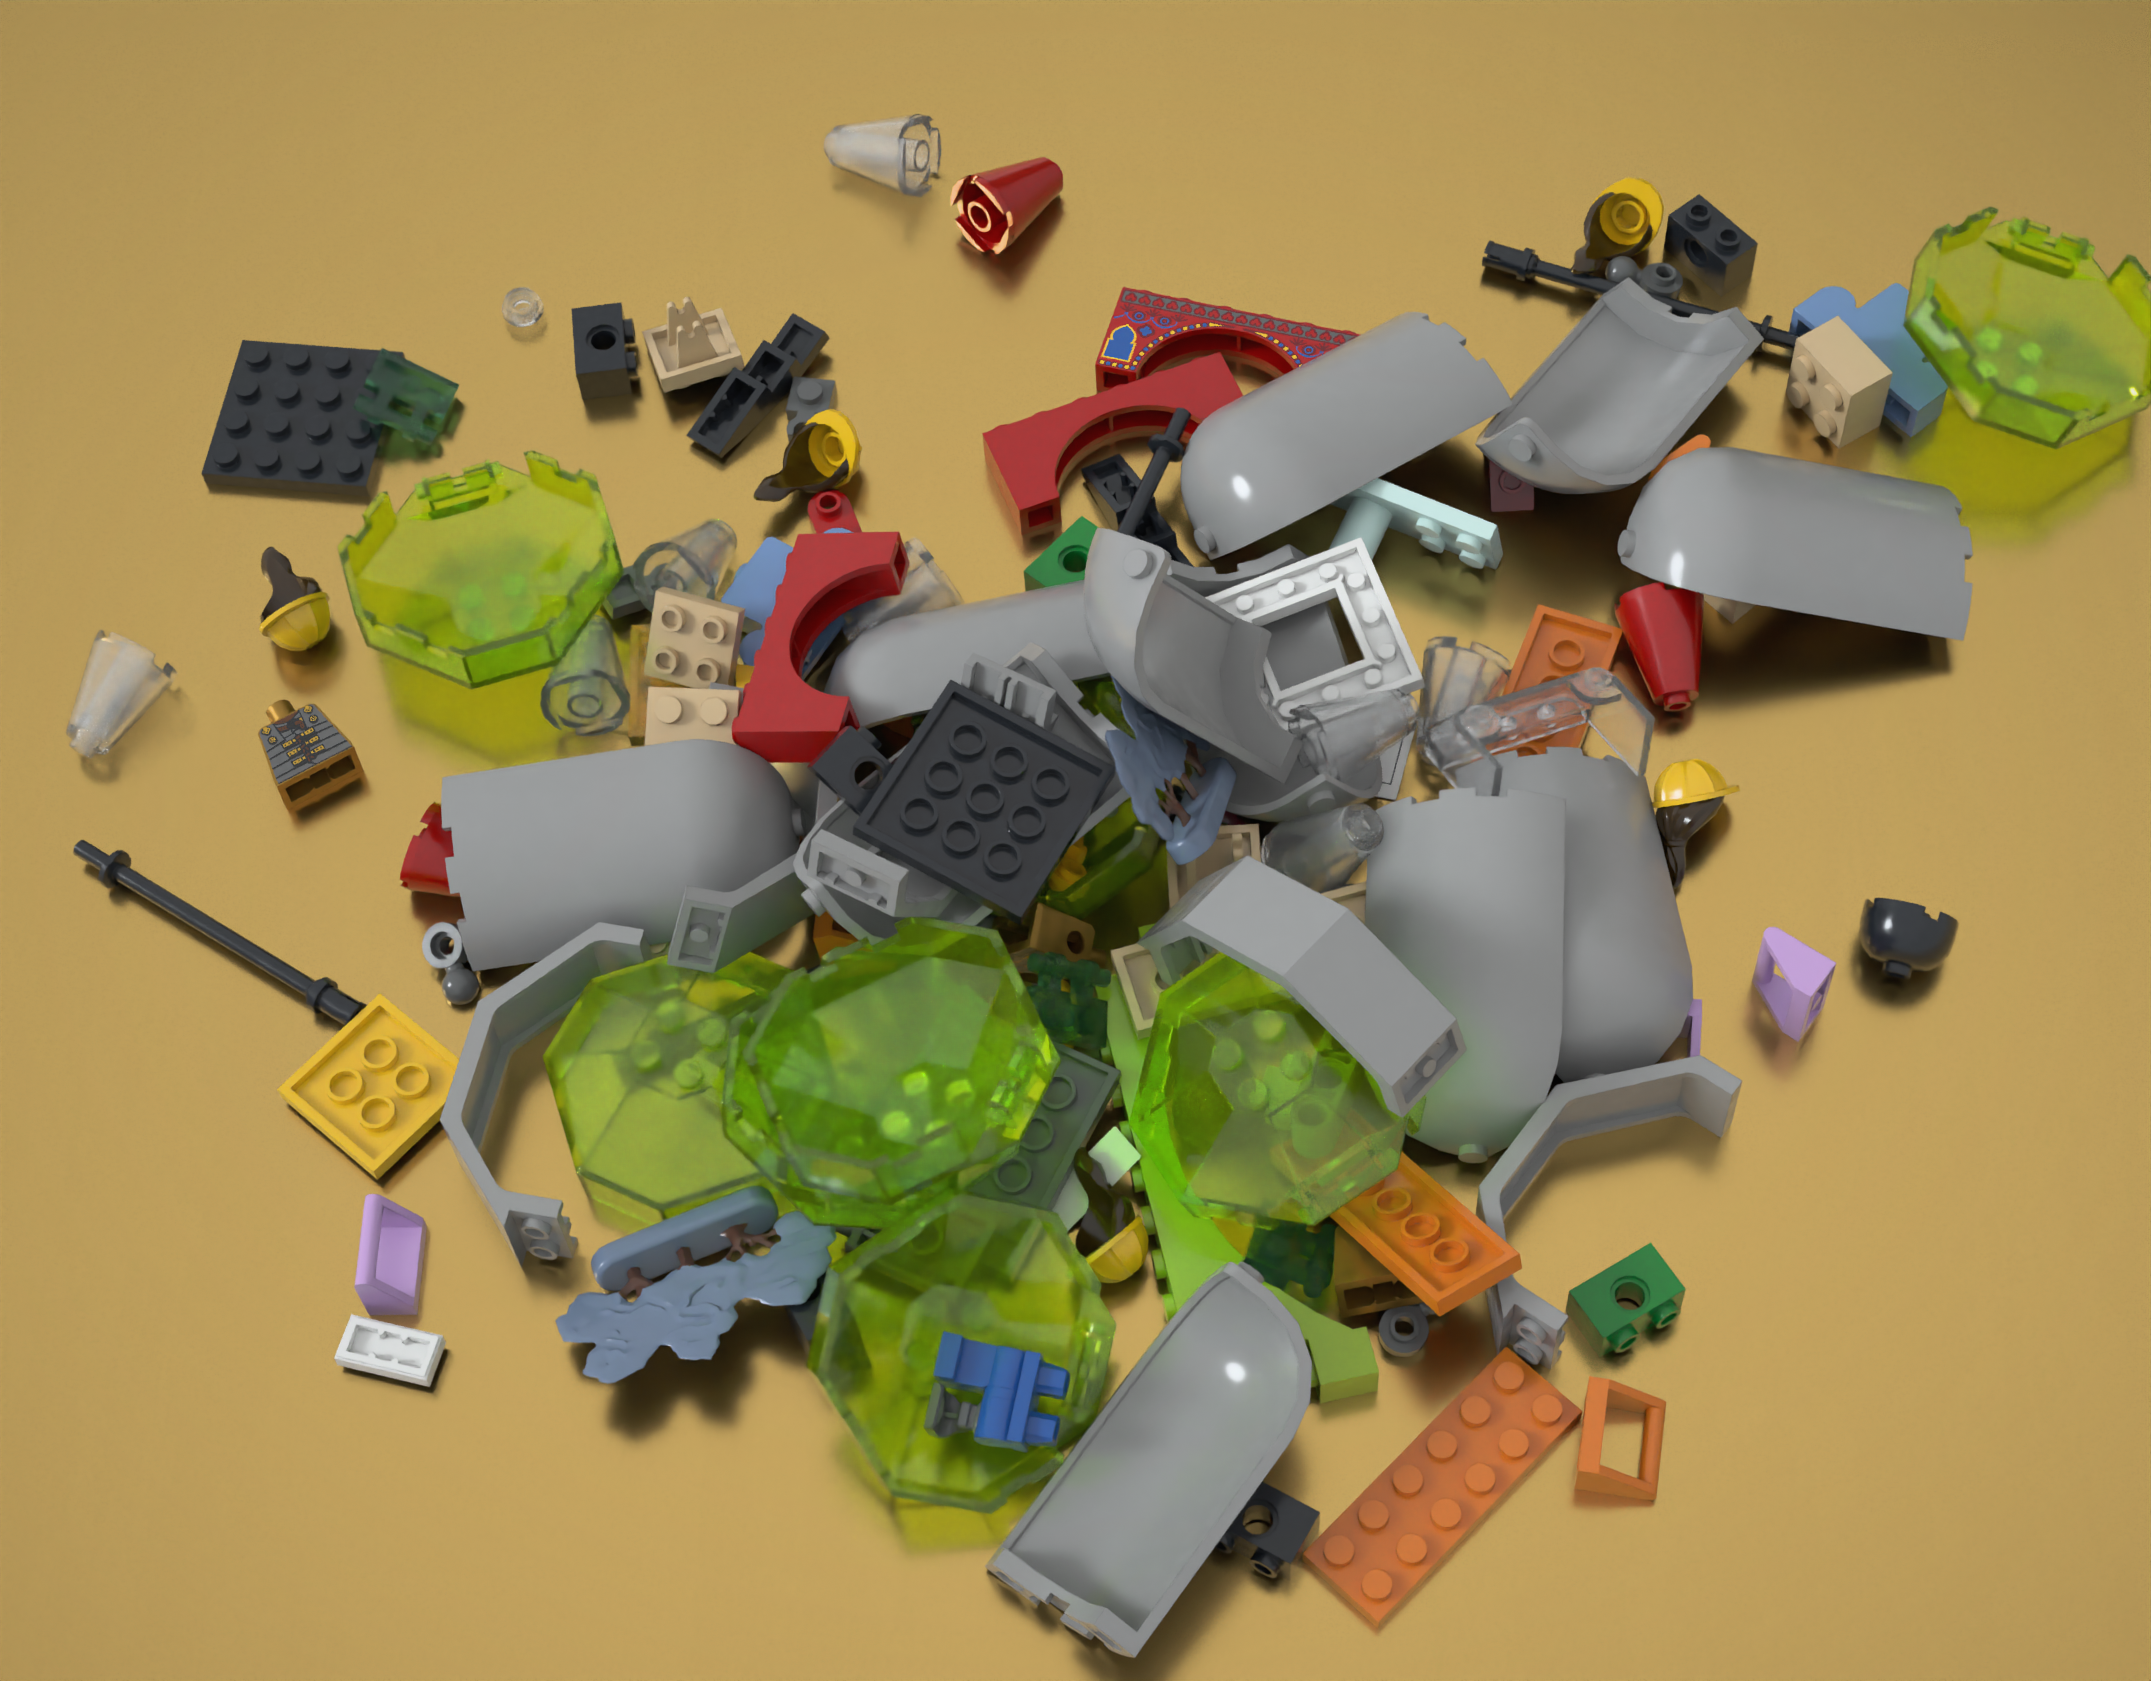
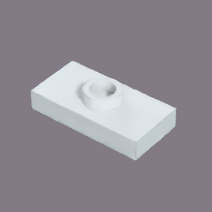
[334,1314,446,1387]

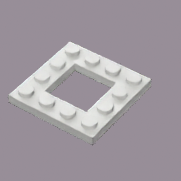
[1205,537,1425,737]

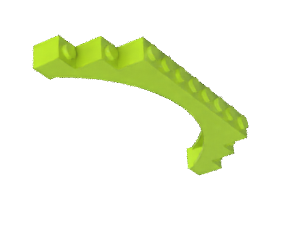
[1087,923,1379,1404]

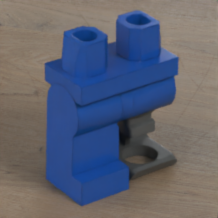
[924,1331,1070,1453]

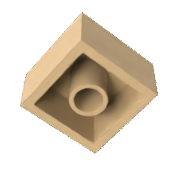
[1786,316,1893,449]

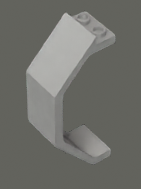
[807,653,1059,917]
[667,682,837,973]
[1137,855,1467,1118]
[440,922,658,1268]
[1475,1055,1742,1370]

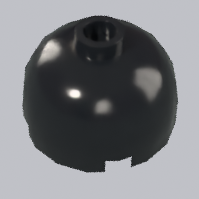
[1859,898,1959,979]

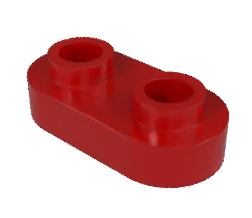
[808,490,862,534]

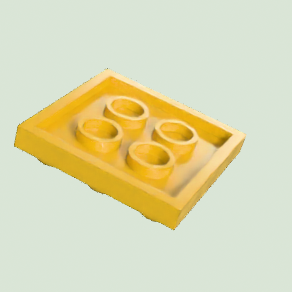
[277,994,459,1180]

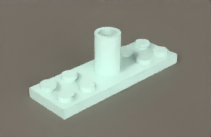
[1328,478,1503,570]

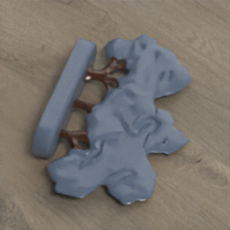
[1105,675,1237,865]
[555,1186,837,1384]

